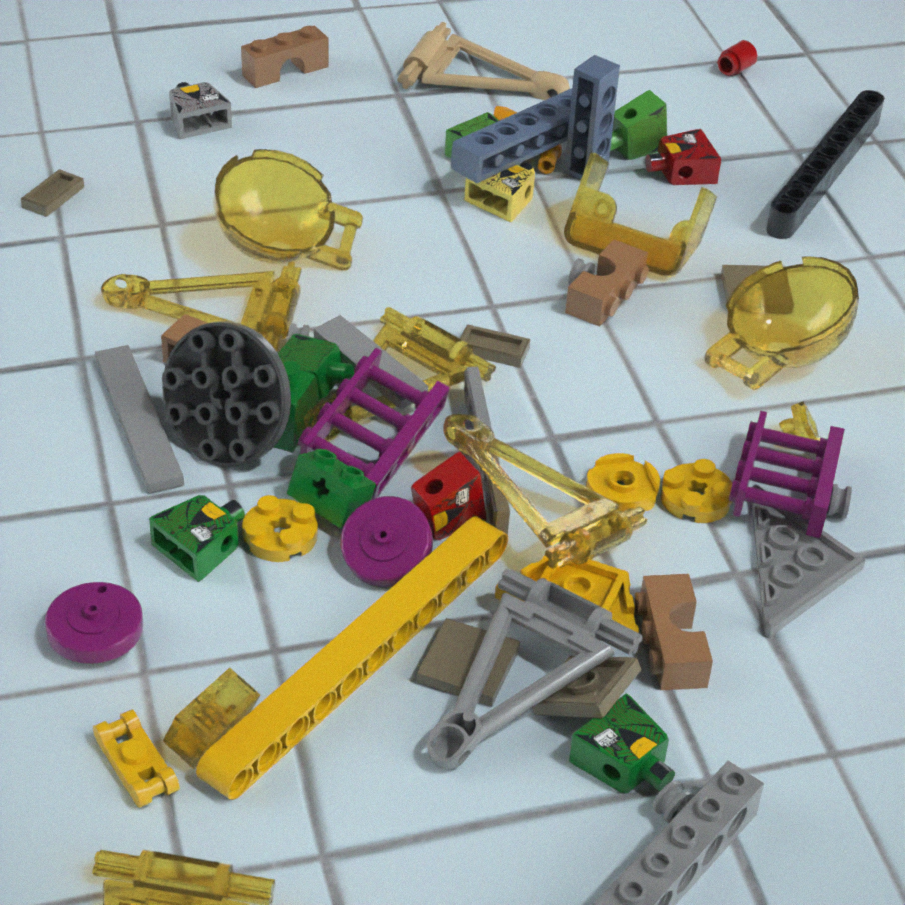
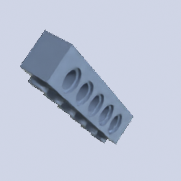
[451,88,572,184]

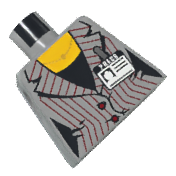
[169,82,232,139]

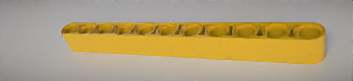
[196,516,508,800]

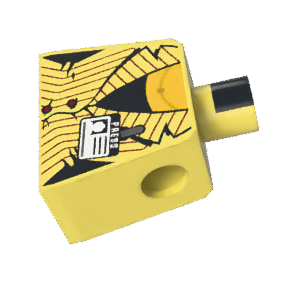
[464,162,535,222]

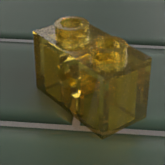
[163,667,261,769]

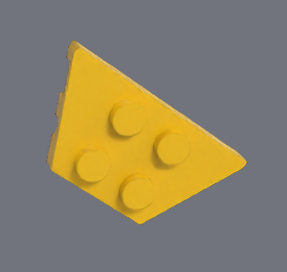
[495,548,639,633]

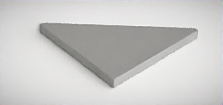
[751,484,865,638]

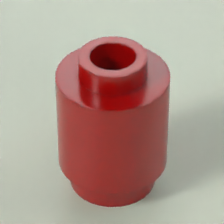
[717,40,758,76]

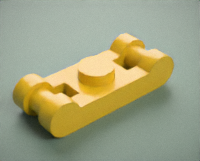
[93,709,180,808]

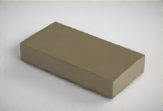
[21,169,84,217]
[456,325,531,368]

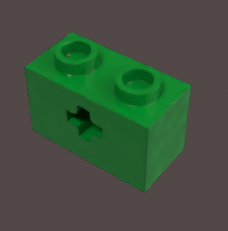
[286,449,376,529]

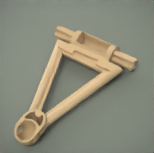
[397,22,570,100]

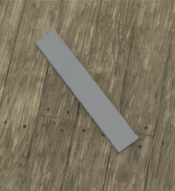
[95,345,184,493]
[463,367,510,535]

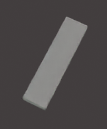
[314,315,428,410]

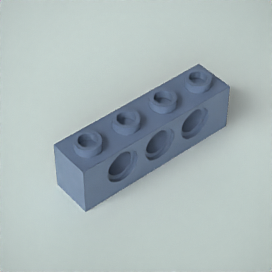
[564,55,620,184]

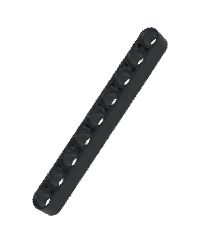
[766,90,885,239]

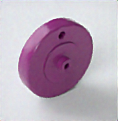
[340,496,433,587]
[45,582,144,664]

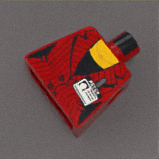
[645,129,722,185]
[411,451,487,540]

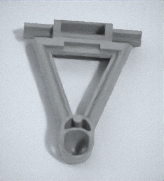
[427,569,643,769]

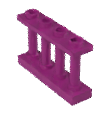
[298,347,450,499]
[729,411,845,538]

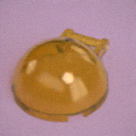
[213,149,363,270]
[704,256,859,390]

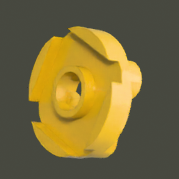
[586,453,660,516]
[661,459,733,523]
[242,495,318,562]

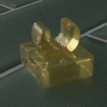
[779,401,820,441]

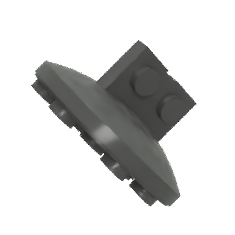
[162,321,291,467]

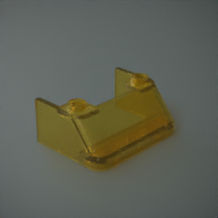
[564,152,717,277]

